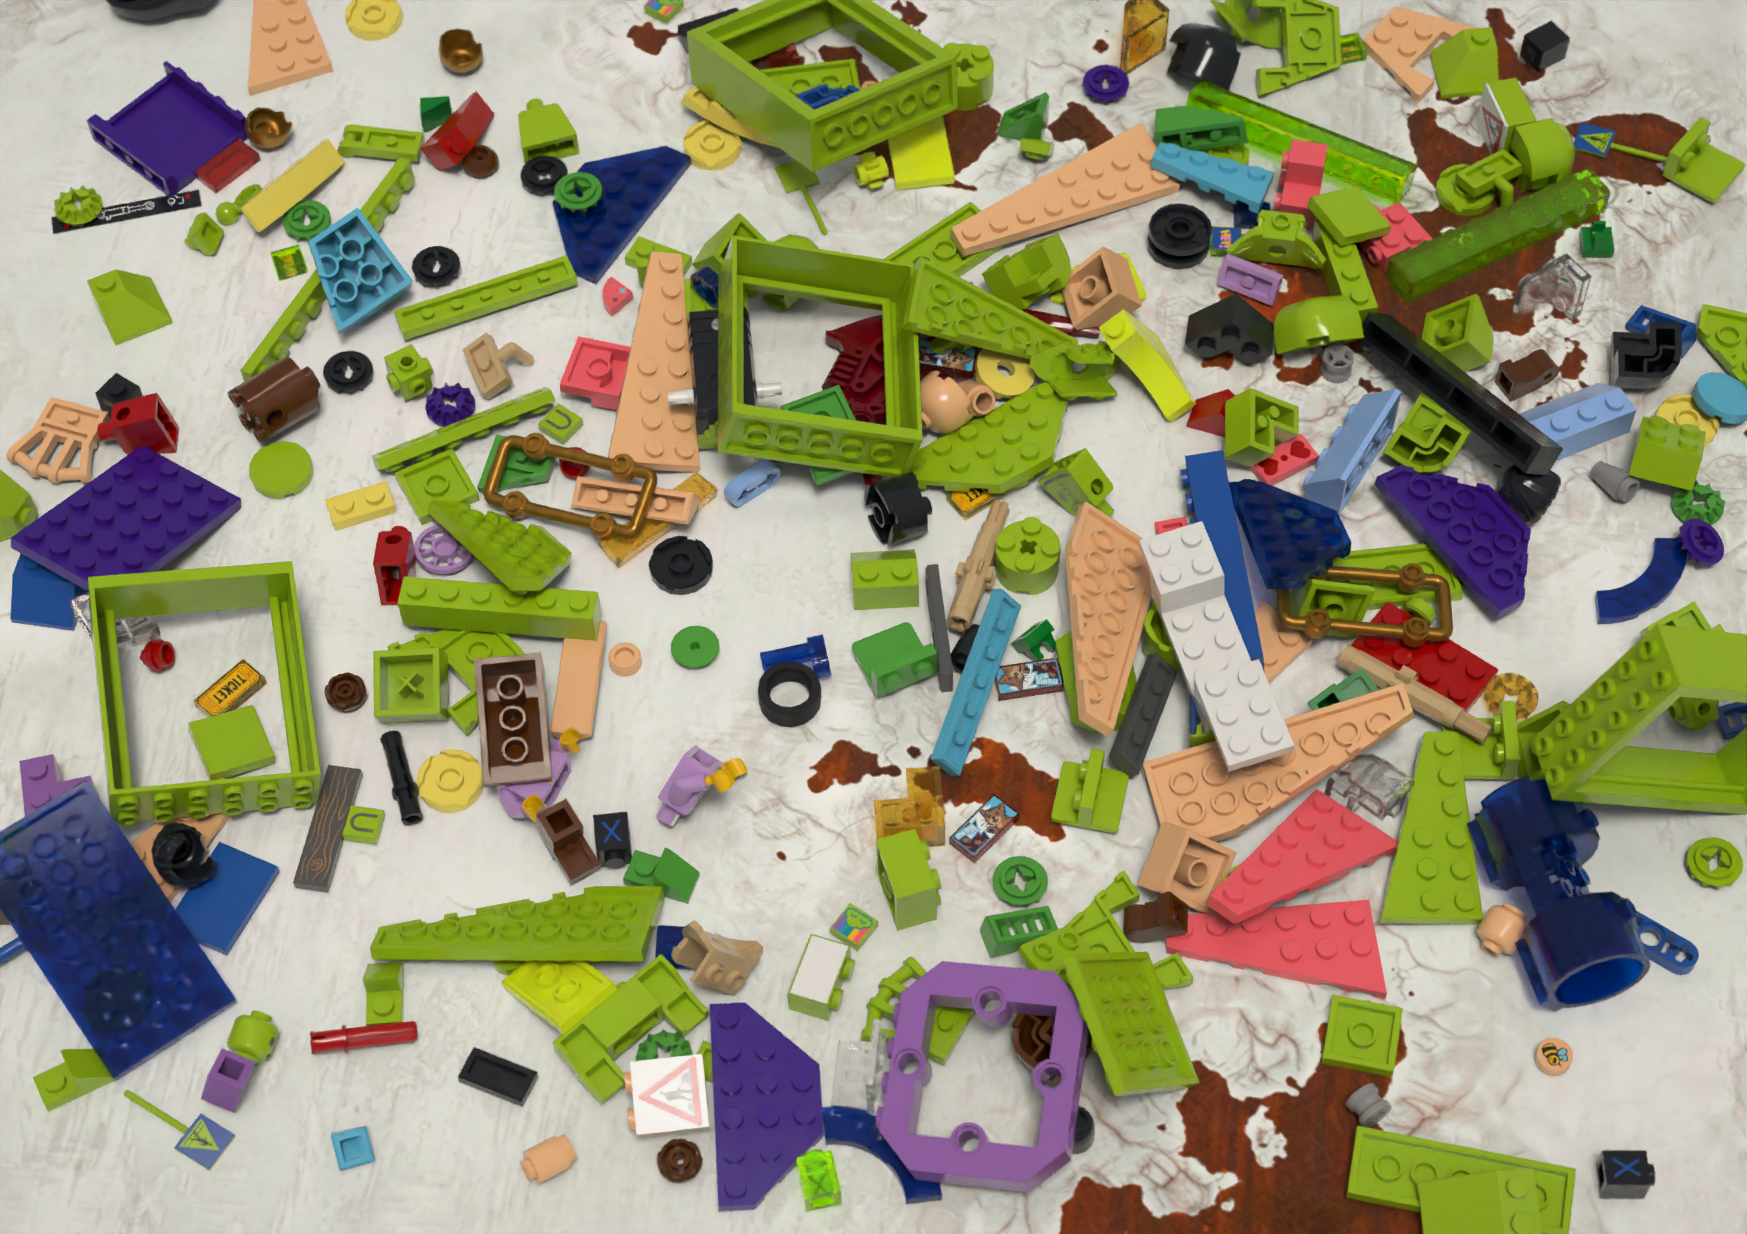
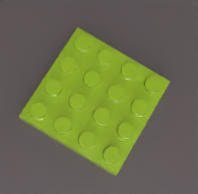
[1062,952,1200,1096]

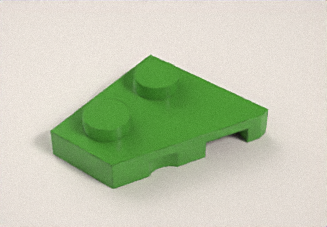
[477,434,556,494]

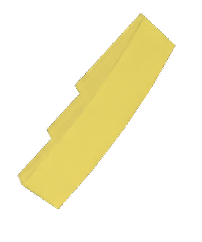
[681,86,779,148]
[240,138,345,233]

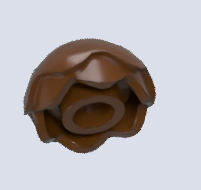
[462,145,499,179]
[324,672,366,712]
[657,1139,702,1183]

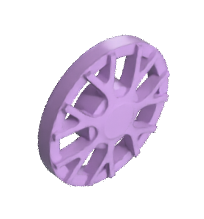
[414,524,474,574]

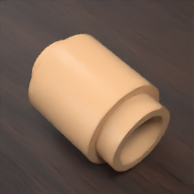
[958,380,995,416]
[520,1134,577,1184]

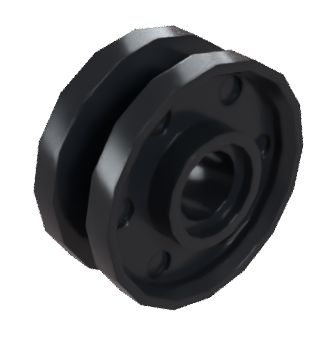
[1147,203,1212,269]

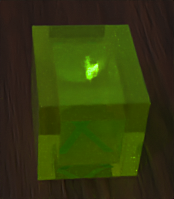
[796,1150,842,1212]

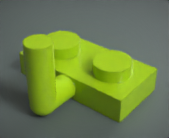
[1455,149,1522,216]
[625,236,693,287]

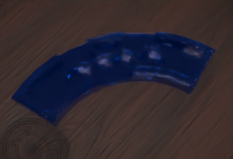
[1595,538,1688,624]
[822,1106,942,1204]

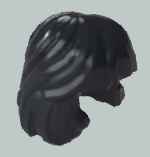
[1497,464,1561,526]
[151,822,217,887]

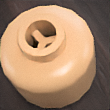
[1477,903,1530,957]

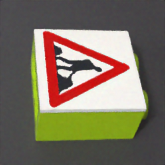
[1476,78,1537,160]

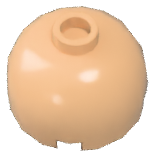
[920,371,974,434]

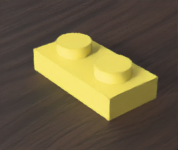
[325,481,397,531]

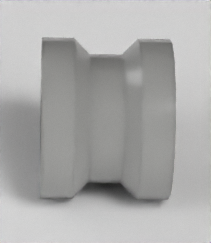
[1320,344,1354,383]
[1345,1083,1392,1128]

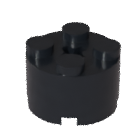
[864,472,932,545]

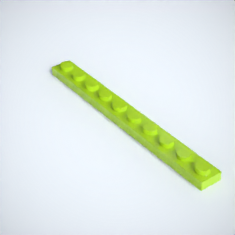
[240,157,414,382]

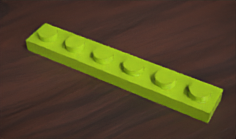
[394,255,578,340]
[371,387,555,472]

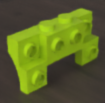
[552,954,709,1105]

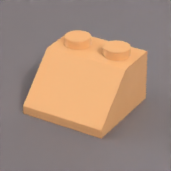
[1062,246,1142,330]
[1137,821,1237,913]

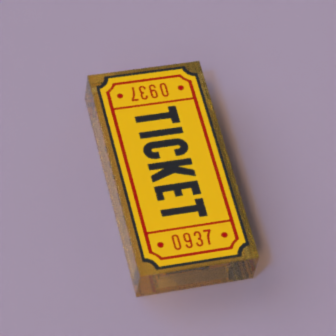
[946,488,1016,521]
[193,659,267,717]

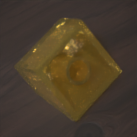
[1120,0,1170,75]

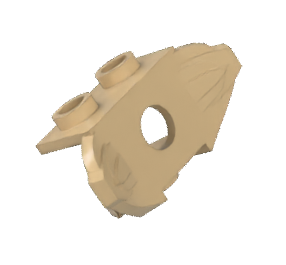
[671,920,763,996]

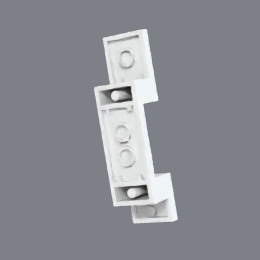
[1139,521,1294,772]

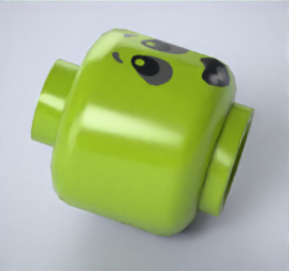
[227,1010,279,1066]

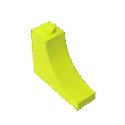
[1099,309,1196,422]

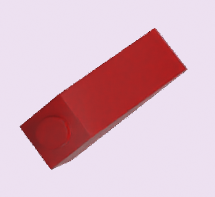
[420,91,494,171]

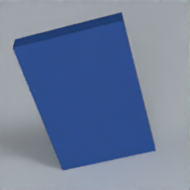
[165,842,280,956]

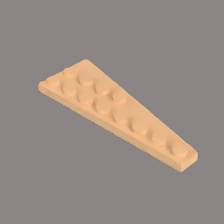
[608,252,700,473]

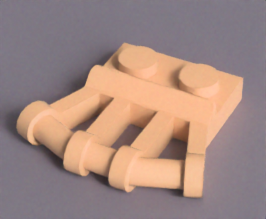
[6,397,110,484]

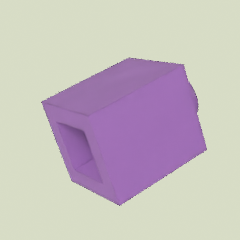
[201,1048,255,1112]

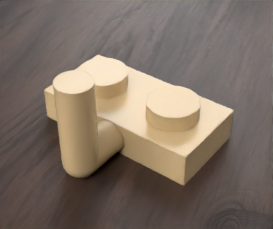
[463,333,534,400]

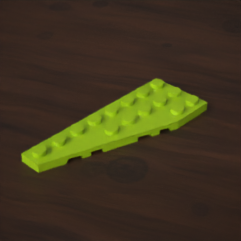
[370,886,664,963]

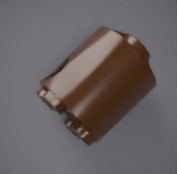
[227,356,321,444]

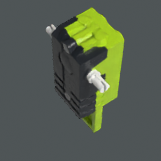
[668,276,782,450]

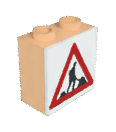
[624,1054,710,1138]

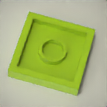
[1307,186,1391,246]
[395,448,480,525]
[188,705,275,780]
[1321,995,1403,1077]

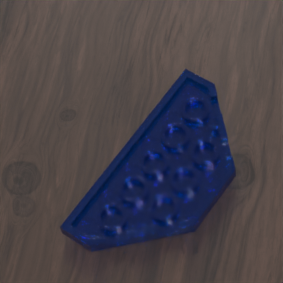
[552,146,691,285]
[1229,479,1352,589]

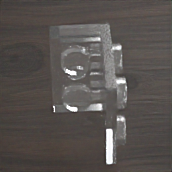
[1511,253,1592,323]
[831,1019,887,1114]

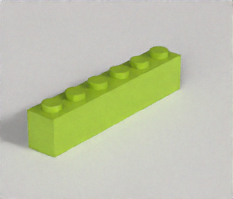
[397,576,602,641]

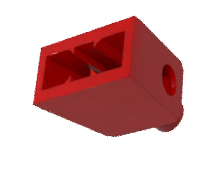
[98,393,179,455]
[373,526,417,605]

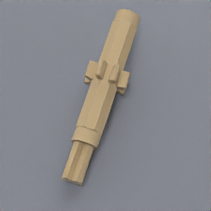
[947,499,1009,632]
[1337,645,1493,744]

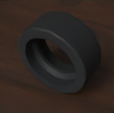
[758,661,821,727]

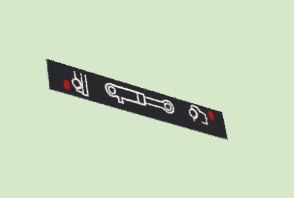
[51,190,202,234]

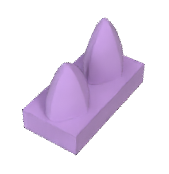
[1217,254,1284,306]

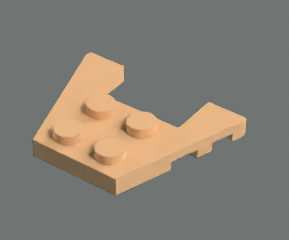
[1362,6,1478,103]

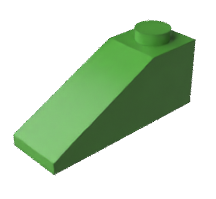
[1155,105,1248,150]

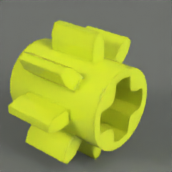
[853,151,889,189]

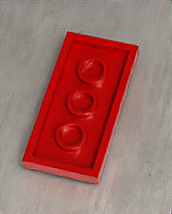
[1351,601,1499,713]

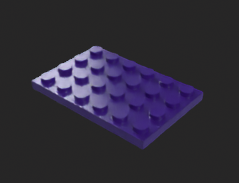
[11,447,241,592]

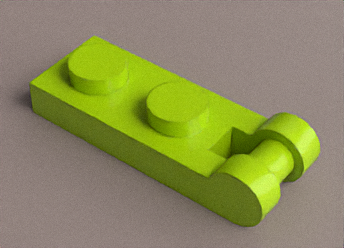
[338,124,425,162]

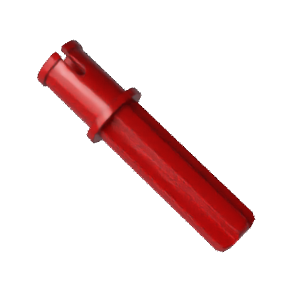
[310,1021,418,1054]

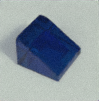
[1233,200,1270,229]
[655,925,690,970]

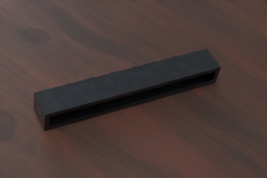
[1357,312,1563,475]

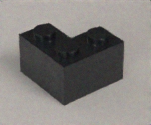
[1185,293,1274,366]

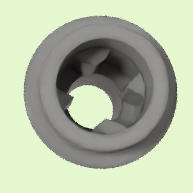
[1590,461,1640,502]

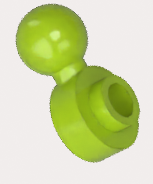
[215,184,262,226]

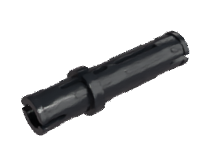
[380,731,423,825]

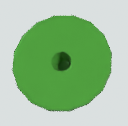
[671,626,719,668]

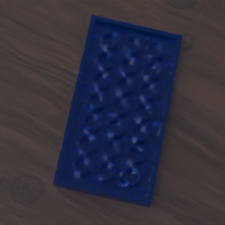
[0,779,237,1081]

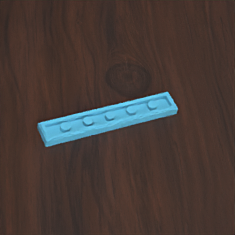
[930,588,1021,776]

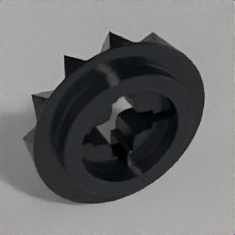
[520,156,568,196]
[412,246,461,288]
[323,351,374,394]

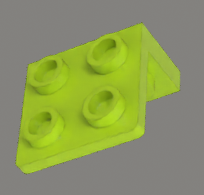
[1662,117,1745,203]
[1442,701,1520,780]

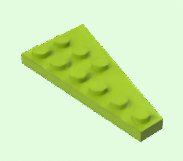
[902,257,1078,365]
[1378,732,1483,925]

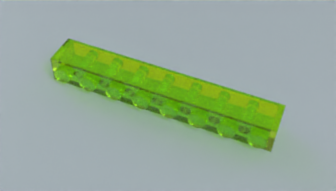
[1186,80,1418,204]
[1386,168,1611,303]

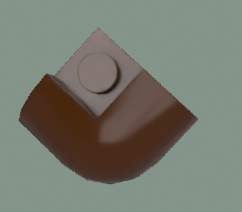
[1012,1014,1094,1087]

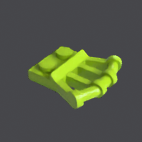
[861,956,975,1065]

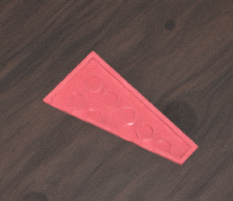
[1206,789,1397,924]
[1164,900,1387,999]

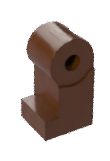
[1495,349,1560,402]
[1123,891,1188,943]

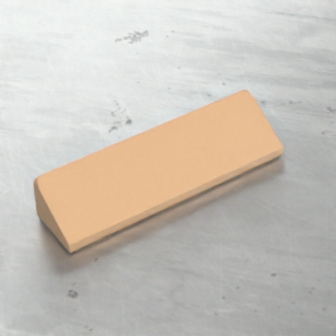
[571,476,701,525]
[551,621,607,738]

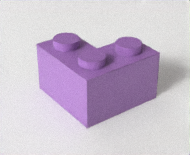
[19,754,103,838]

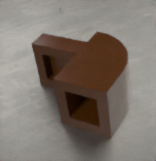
[536,799,600,885]

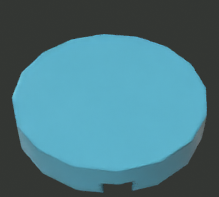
[1693,372,1747,424]

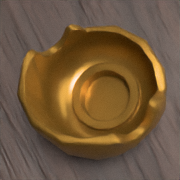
[438,28,483,73]
[244,107,292,149]

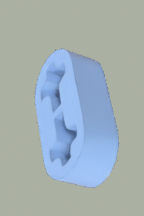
[724,459,781,507]

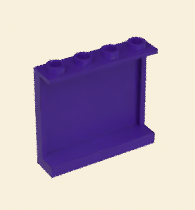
[87,61,248,198]

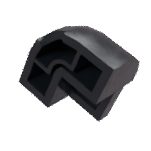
[1167,23,1241,91]
[1609,322,1682,390]

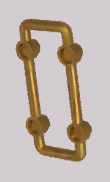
[483,433,657,541]
[1276,555,1453,647]

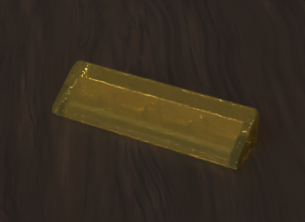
[598,472,718,568]

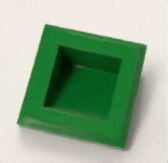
[420,96,453,132]

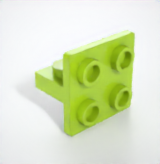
[1051,748,1129,833]
[1018,926,1093,998]

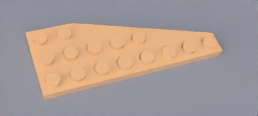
[1065,501,1151,737]
[1143,683,1414,842]

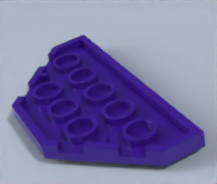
[1374,465,1531,619]
[710,1002,824,1212]

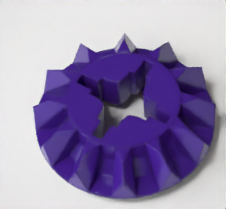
[1082,65,1129,104]
[425,382,475,426]
[1677,518,1724,567]

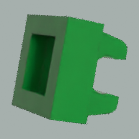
[1579,221,1614,258]
[1011,619,1056,662]

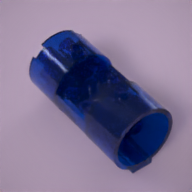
[1467,776,1650,1012]

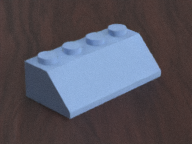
[1512,383,1637,464]
[1303,389,1402,518]

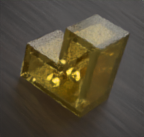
[874,766,945,847]

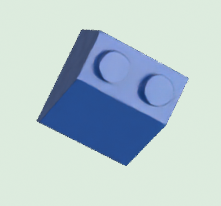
[10,553,88,631]

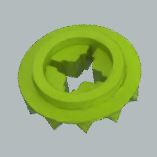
[54,185,103,225]
[1686,837,1743,890]

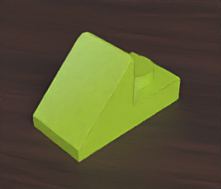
[363,961,404,1026]
[33,1049,115,1112]

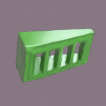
[980,906,1058,958]

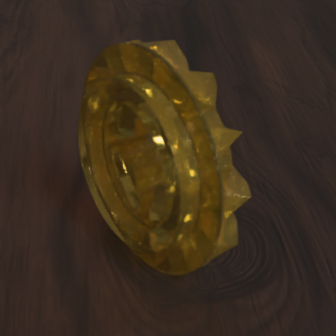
[1484,673,1538,720]

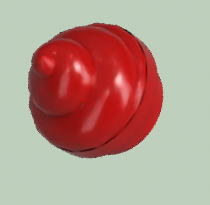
[559,447,591,479]
[139,639,175,672]

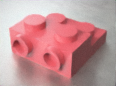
[1355,202,1435,273]
[559,336,631,410]

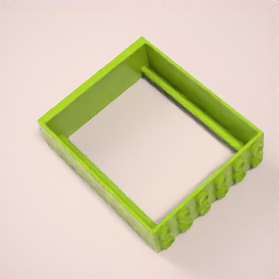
[687,0,958,172]
[718,235,923,477]
[88,561,321,826]
[1531,624,1747,815]

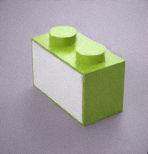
[788,934,855,1021]

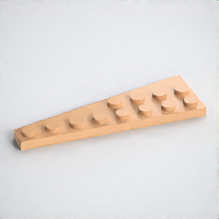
[951,123,1180,257]

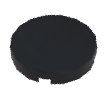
[649,536,713,595]

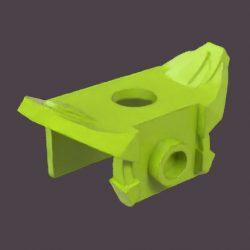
[1210,0,1283,49]
[1227,209,1327,269]
[1029,341,1121,400]

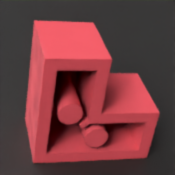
[1274,139,1328,229]

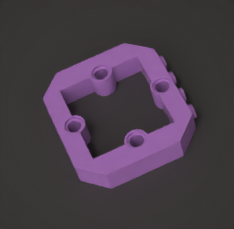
[876,961,1089,1192]

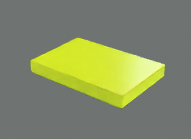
[887,115,955,190]
[501,961,617,1035]

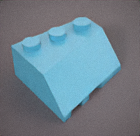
[308,208,413,333]

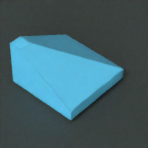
[331,1126,375,1171]

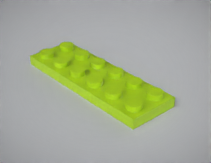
[1346,1126,1576,1234]

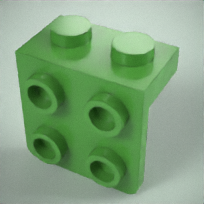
[852,622,937,698]

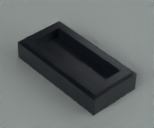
[458,1047,539,1107]

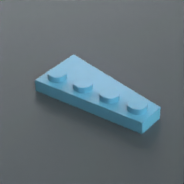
[1151,142,1274,214]

